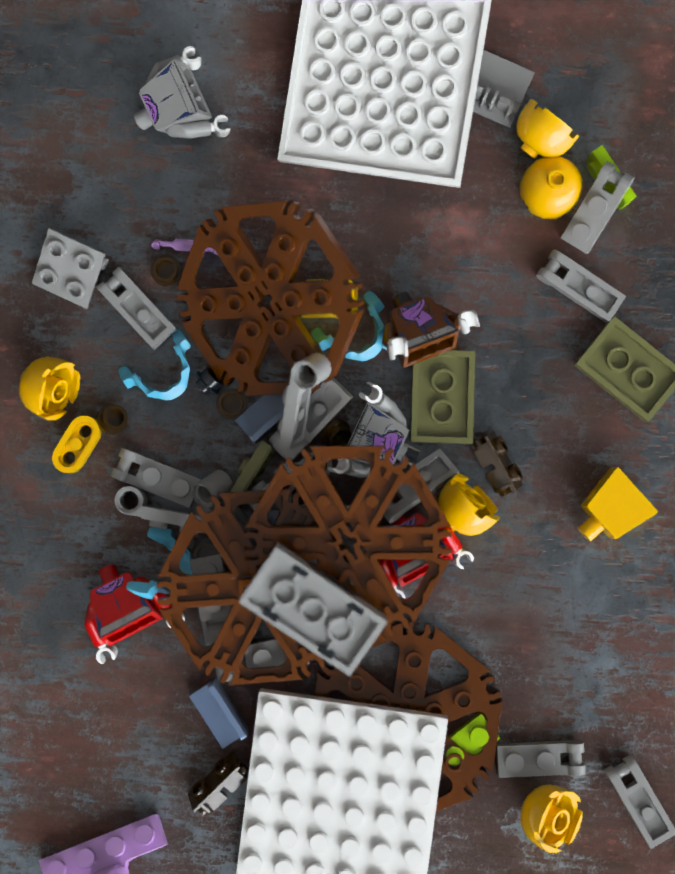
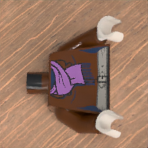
[382,292,480,368]

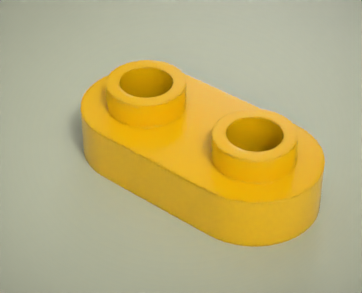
[52,416,102,473]

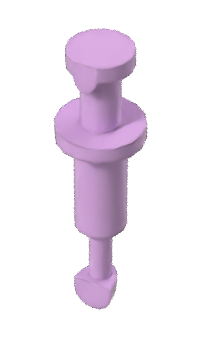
[151,238,218,257]

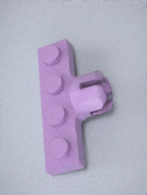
[39,814,168,874]

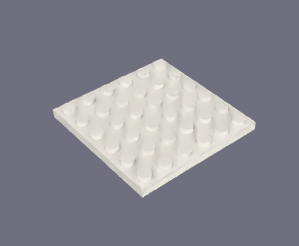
[277,0,492,188]
[236,688,448,874]

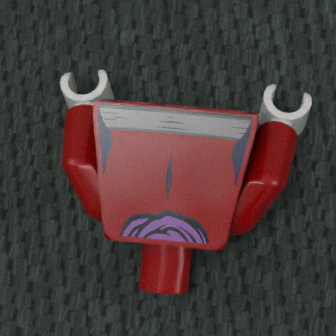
[378,513,474,598]
[84,565,185,664]

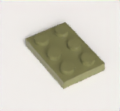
[574,316,675,423]
[410,350,475,444]

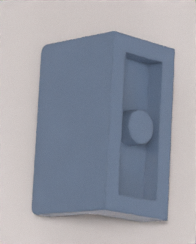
[235,380,285,444]
[189,677,250,749]

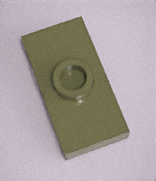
[230,441,276,492]

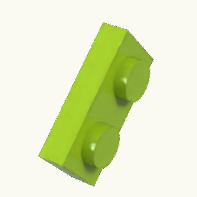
[586,145,637,210]
[445,712,500,766]

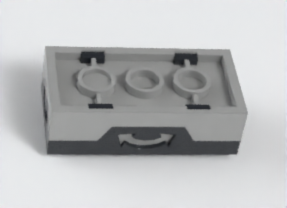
[239,540,388,676]

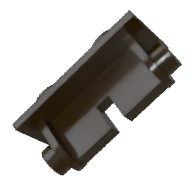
[472,431,523,497]
[188,751,249,816]

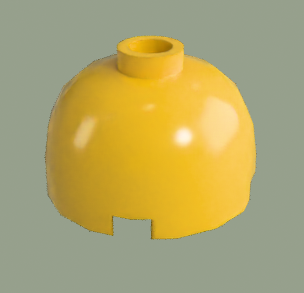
[516,99,579,159]
[520,156,583,219]
[19,356,80,420]
[438,473,500,536]
[520,784,582,853]

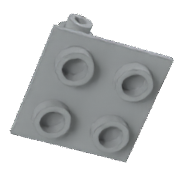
[473,50,535,128]
[32,228,109,309]

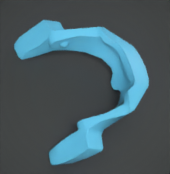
[311,291,385,361]
[118,329,191,401]
[126,527,192,599]

